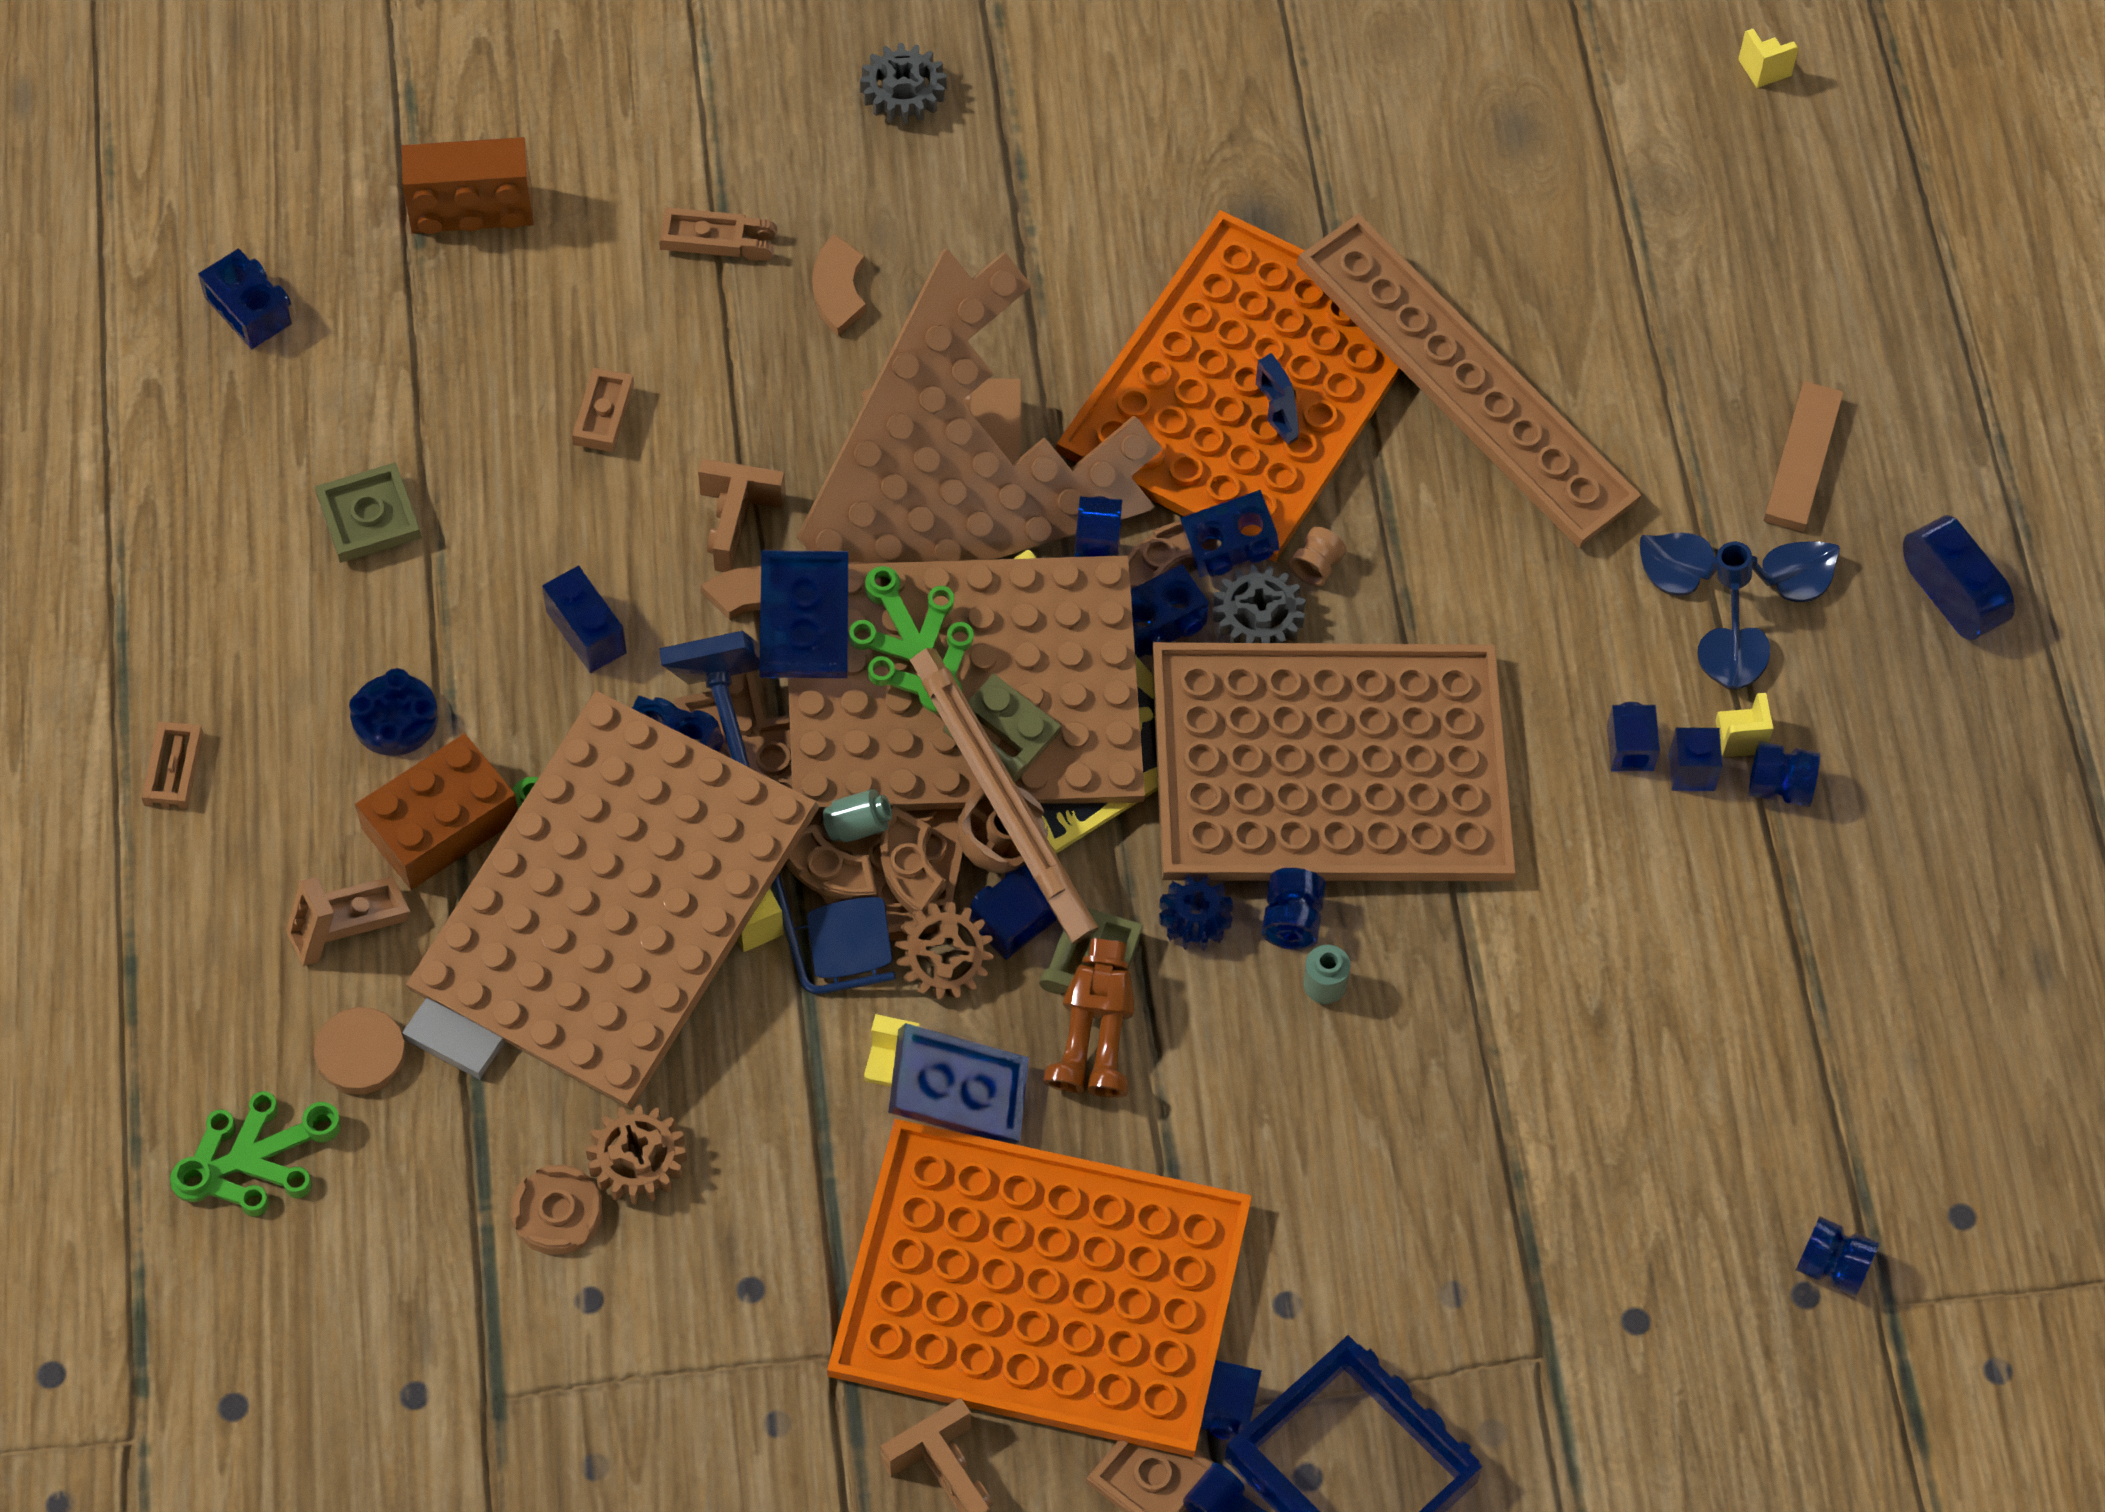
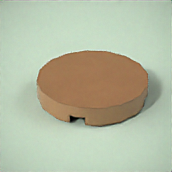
[314,1007,406,1095]
[511,1165,603,1255]

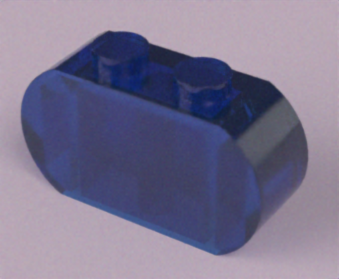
[1903,515,2015,640]

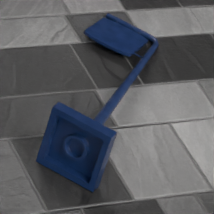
[659,630,896,994]

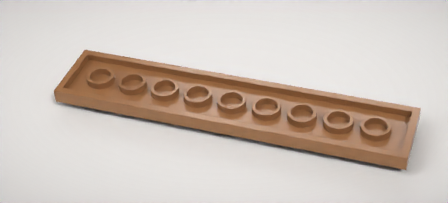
[1297,213,1642,548]

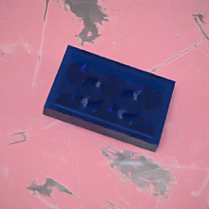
[759,550,848,678]
[888,1023,1029,1144]

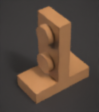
[698,458,786,572]
[286,876,410,966]
[880,1398,993,1512]

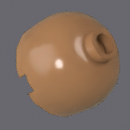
[957,786,1048,874]

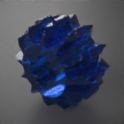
[1159,873,1233,951]

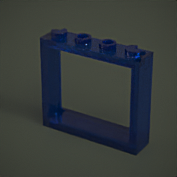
[1224,1335,1483,1512]

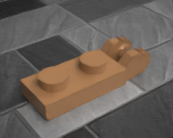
[659,207,778,261]

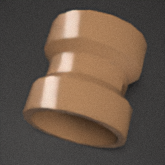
[1289,527,1347,586]

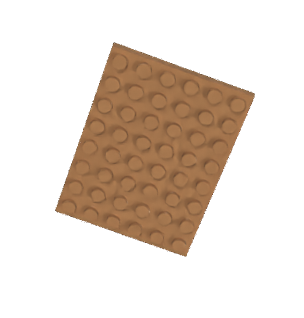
[784,555,1145,814]
[1151,642,1516,881]
[406,690,819,1110]

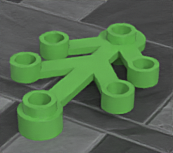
[849,566,974,714]
[170,1091,341,1217]

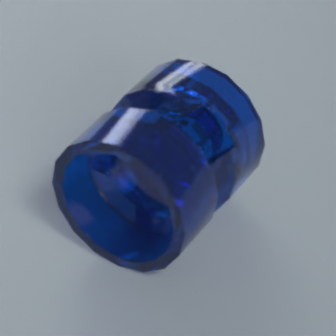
[1748,741,1820,808]
[1261,868,1326,950]
[1796,1216,1880,1297]

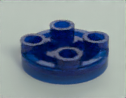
[349,668,439,756]

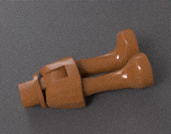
[1043,938,1134,1098]

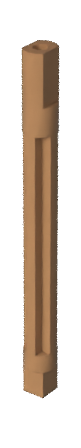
[910,648,1099,944]

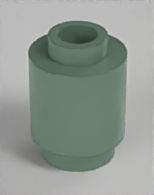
[823,789,892,843]
[1303,945,1351,1004]

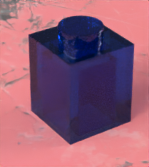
[1607,702,1660,772]
[1669,728,1723,791]
[1202,1360,1262,1440]

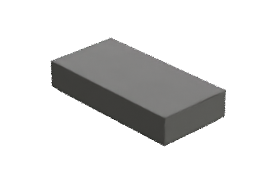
[402,998,504,1080]

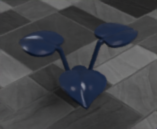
[1640,533,1840,690]

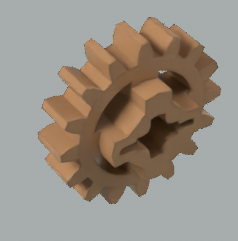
[895,902,994,999]
[586,1104,687,1204]

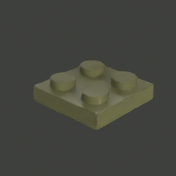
[314,462,422,563]

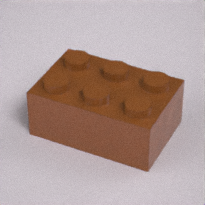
[401,137,534,234]
[355,733,518,890]

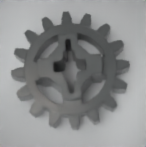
[860,43,947,124]
[1213,565,1306,643]

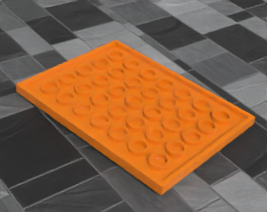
[1056,210,1402,562]
[827,1118,1252,1458]

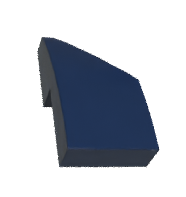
[1256,353,1299,445]

